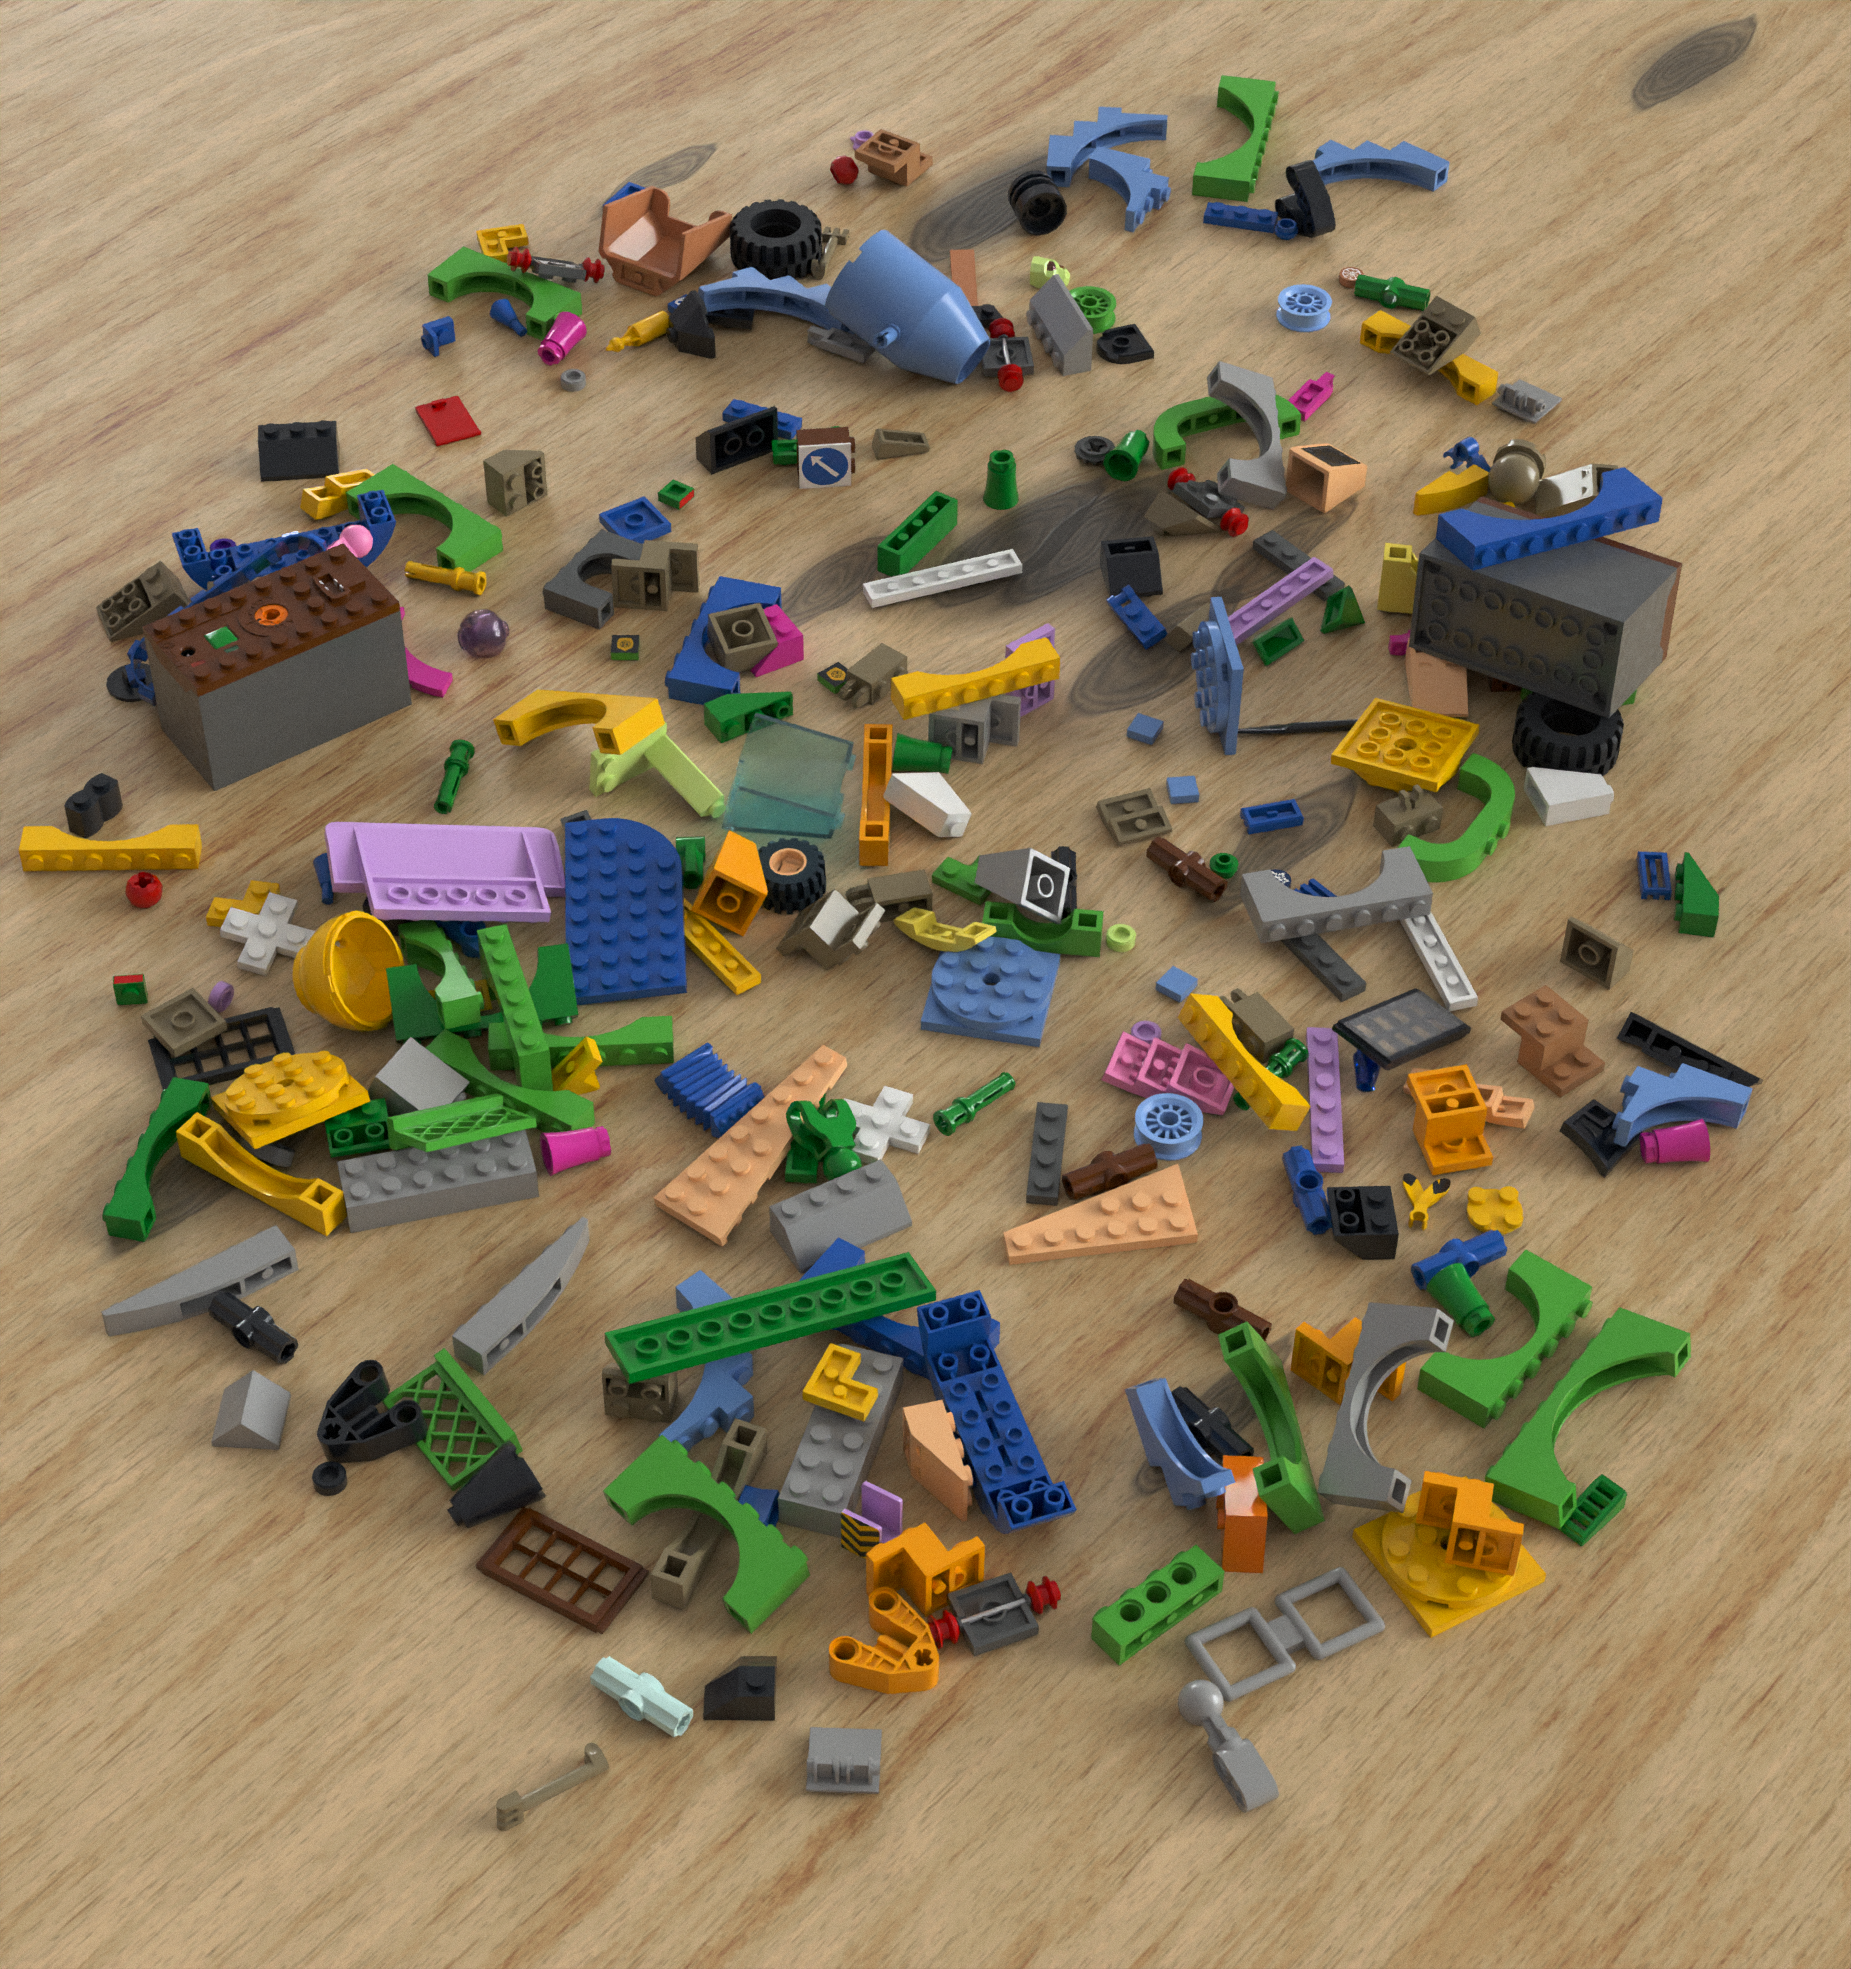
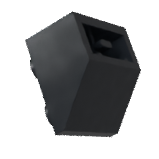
[1100,536,1163,597]
[1327,1186,1399,1260]

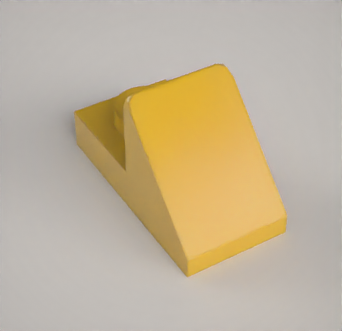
[551,1037,603,1095]

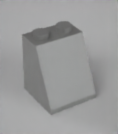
[975,848,1070,924]
[368,1037,469,1117]

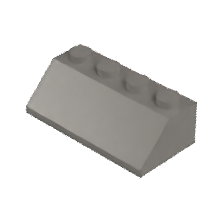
[1026,274,1093,376]
[769,1159,912,1274]

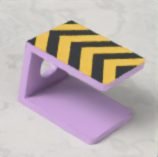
[841,1481,903,1559]

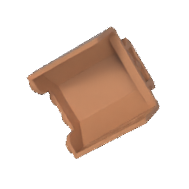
[598,186,732,297]

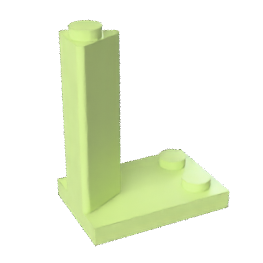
[589,722,726,818]

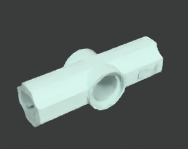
[590,1656,693,1737]

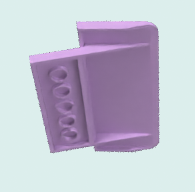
[324,822,565,923]

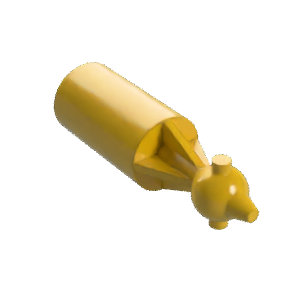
[606,310,669,352]

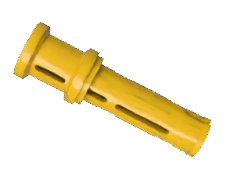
[405,561,487,595]

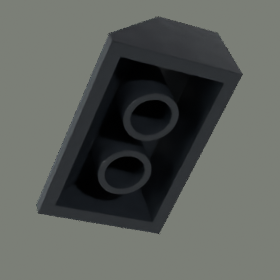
[695,406,778,475]
[258,420,340,482]

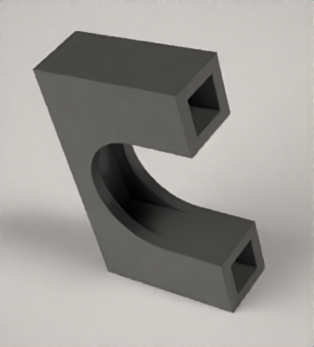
[543,529,643,630]

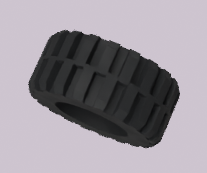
[730,199,822,280]
[1512,692,1624,776]

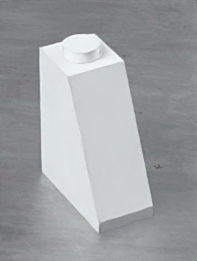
[1524,767,1614,826]
[883,772,972,837]

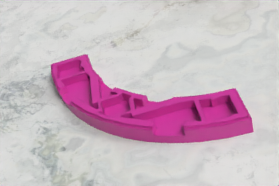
[400,607,453,698]

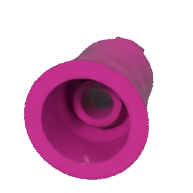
[538,312,587,366]
[1639,1119,1710,1164]
[540,1126,611,1176]

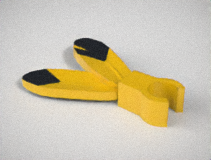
[1402,1173,1451,1231]

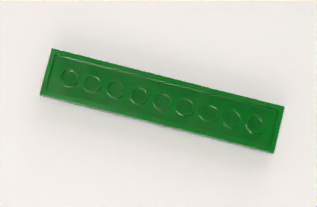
[604,1252,936,1384]

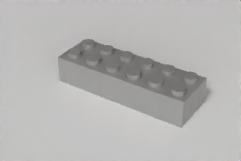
[337,1129,539,1233]
[778,1343,903,1538]

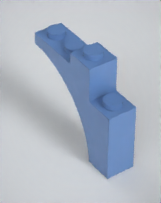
[1089,146,1171,232]
[1612,1063,1752,1147]
[1125,1378,1235,1510]

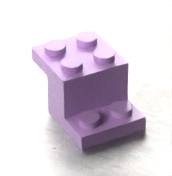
[1005,623,1055,717]

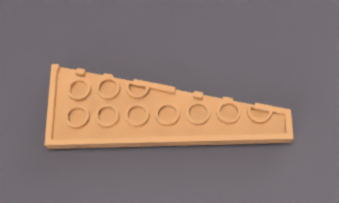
[654,1045,847,1247]

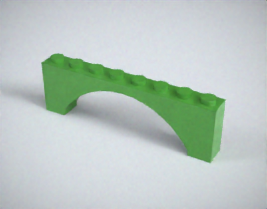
[1192,75,1279,202]
[1485,1307,1691,1529]

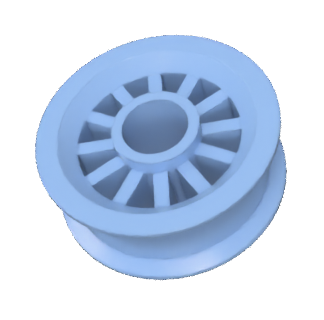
[1276,284,1332,332]
[1134,1093,1203,1161]

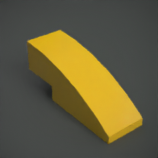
[1413,464,1489,516]
[300,469,375,520]

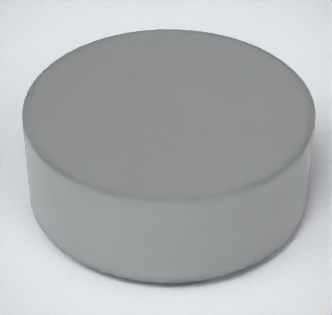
[560,369,586,392]

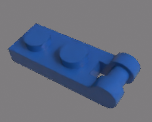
[1106,585,1168,650]

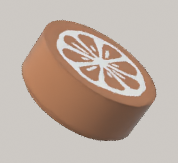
[1339,267,1364,288]

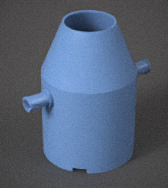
[825,230,991,384]

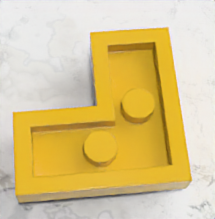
[476,224,529,263]
[206,880,281,927]
[802,1343,878,1422]

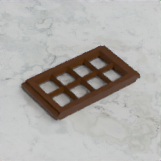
[476,1507,649,1634]

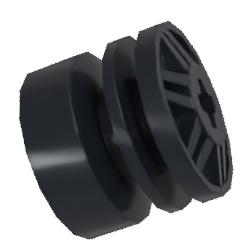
[1008,170,1067,235]

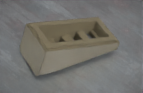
[872,429,930,458]
[1164,602,1210,652]

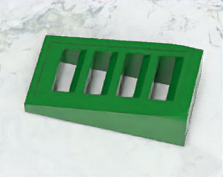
[1557,1474,1627,1547]

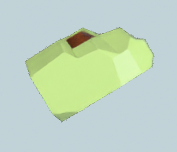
[1030,256,1070,288]

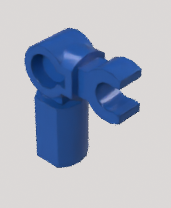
[1443,437,1491,472]

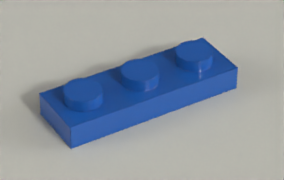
[1203,202,1278,233]
[722,399,802,440]

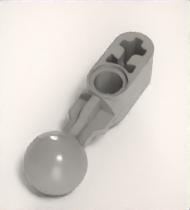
[1178,1680,1279,1813]

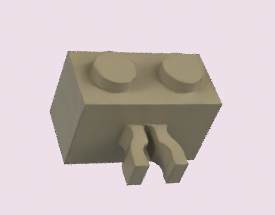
[1373,784,1443,846]

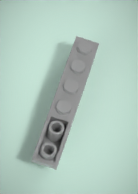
[452,1217,590,1375]
[101,1225,299,1336]

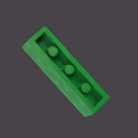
[877,491,958,577]

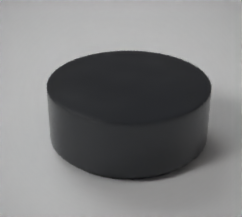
[312,1461,348,1496]

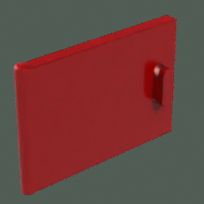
[415,395,481,446]

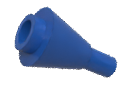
[490,299,527,337]
[313,853,334,905]

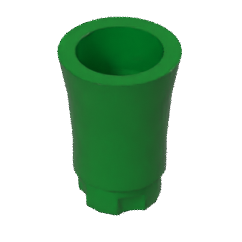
[1104,429,1150,482]
[983,449,1019,510]
[892,733,953,774]
[1426,1263,1495,1337]

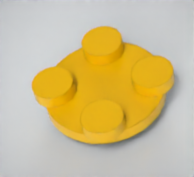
[1466,1186,1523,1235]

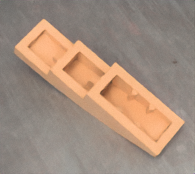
[1403,1068,1535,1129]

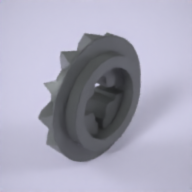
[1074,436,1115,465]

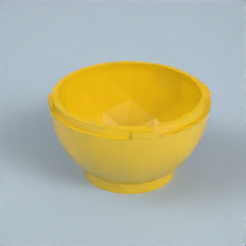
[292,910,404,1031]

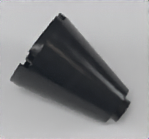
[447,1440,546,1529]

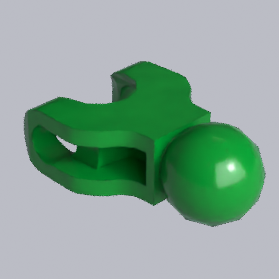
[786,1099,862,1181]

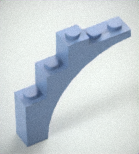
[1047,107,1168,187]
[1294,140,1449,193]
[698,267,855,334]
[659,1270,754,1452]

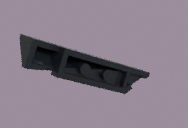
[1617,1012,1763,1087]

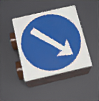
[796,427,855,489]

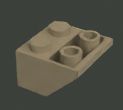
[483,450,548,517]
[602,1363,678,1423]

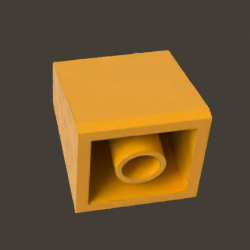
[691,830,768,936]

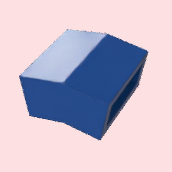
[738,1485,780,1527]

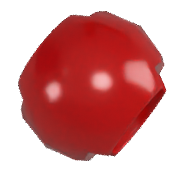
[830,155,859,185]
[125,872,163,909]

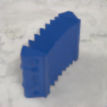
[654,1042,765,1138]

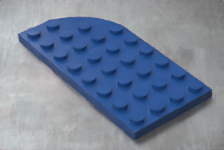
[565,818,687,1005]

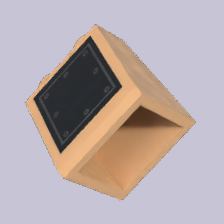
[1286,443,1367,514]

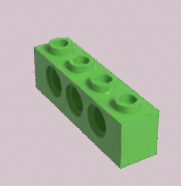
[1091,1545,1224,1666]

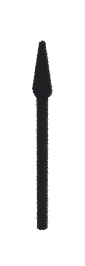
[1238,719,1358,734]

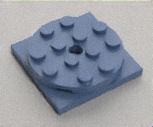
[1191,596,1244,755]
[921,936,1060,1047]

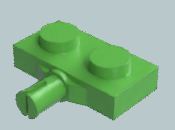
[932,855,992,905]

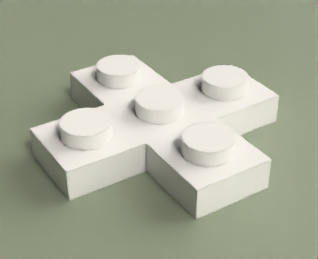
[220,892,315,976]
[836,1086,930,1164]

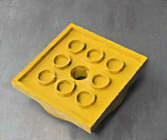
[1331,697,1480,793]
[210,1051,370,1149]
[1352,1476,1546,1638]

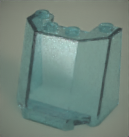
[721,713,856,839]

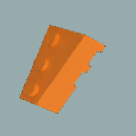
[1216,1455,1268,1573]

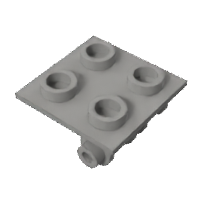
[1492,379,1562,424]
[806,1727,882,1794]

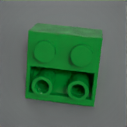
[325,1098,389,1158]

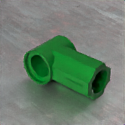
[676,836,706,889]

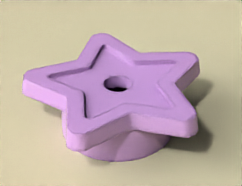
[850,130,873,150]

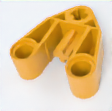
[829,1587,939,1694]

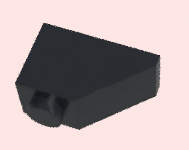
[666,290,716,359]
[703,1656,777,1721]

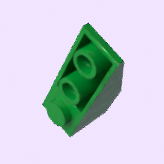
[704,691,793,743]
[1674,852,1719,937]

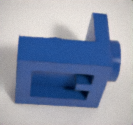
[421,316,455,357]

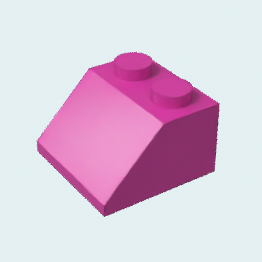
[750,604,804,677]

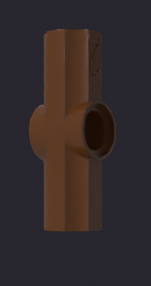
[1146,836,1228,902]
[1062,1143,1158,1200]
[1173,1279,1272,1341]

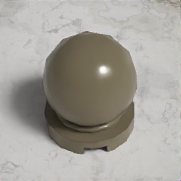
[1488,439,1546,505]

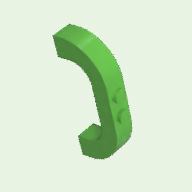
[1152,395,1301,470]
[1398,753,1515,882]

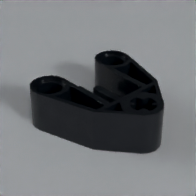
[1275,160,1336,238]
[317,1360,428,1463]

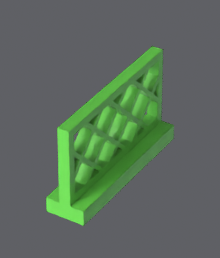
[387,1093,537,1152]
[382,1348,523,1491]

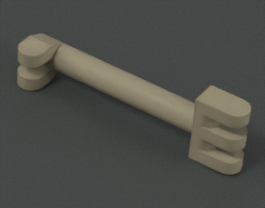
[811,227,849,280]
[496,1743,609,1831]

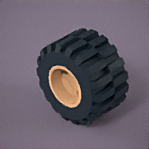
[758,838,826,915]

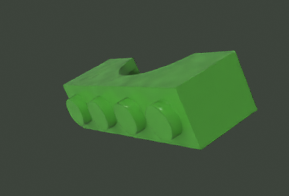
[982,901,1104,957]

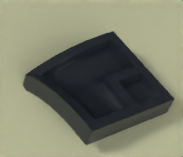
[1559,1099,1644,1178]

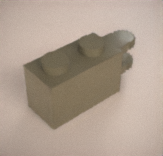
[838,643,908,708]
[845,869,933,923]
[1219,988,1294,1064]

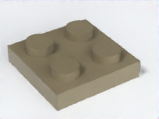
[141,988,227,1058]

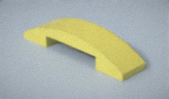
[894,907,997,952]

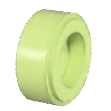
[1106,924,1136,952]

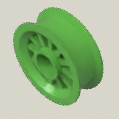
[1069,286,1116,334]

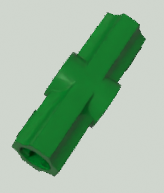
[1354,274,1431,311]

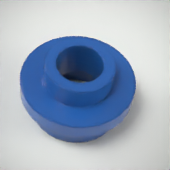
[1274,219,1298,240]

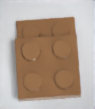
[855,129,933,187]
[1500,985,1605,1098]

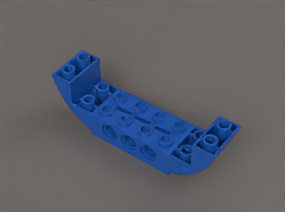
[172,490,396,591]
[917,1290,1077,1534]

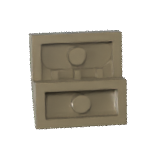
[1096,788,1172,845]

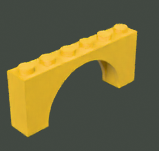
[493,689,665,755]

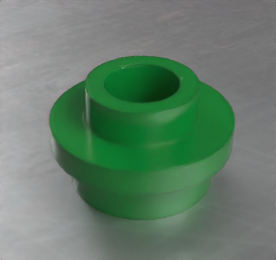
[1209,853,1239,879]

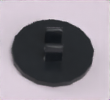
[106,663,153,702]

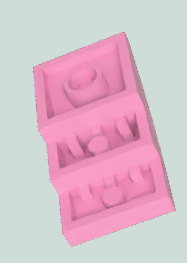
[1101,1031,1234,1115]

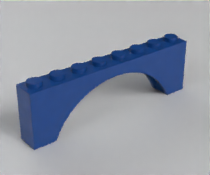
[1436,467,1663,571]

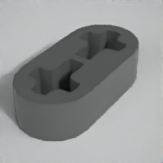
[239,1136,296,1167]

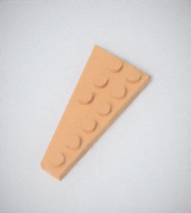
[1003,1164,1198,1265]

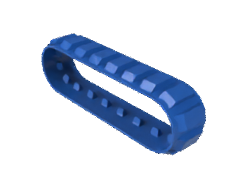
[125,531,327,706]

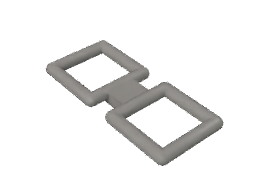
[1185,1567,1385,1702]

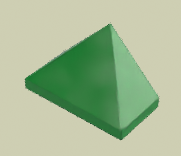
[1320,585,1365,634]
[1252,617,1305,666]

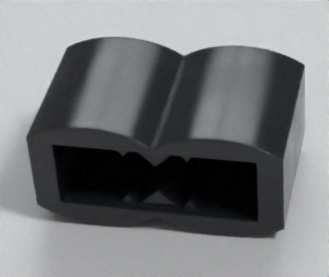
[64,773,123,839]

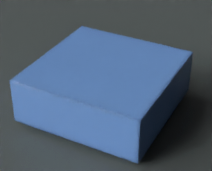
[1127,713,1164,745]
[1166,776,1199,804]
[1156,966,1198,1003]

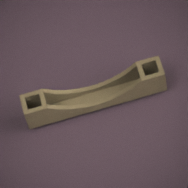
[650,1418,767,1609]

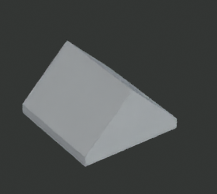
[211,1370,291,1450]

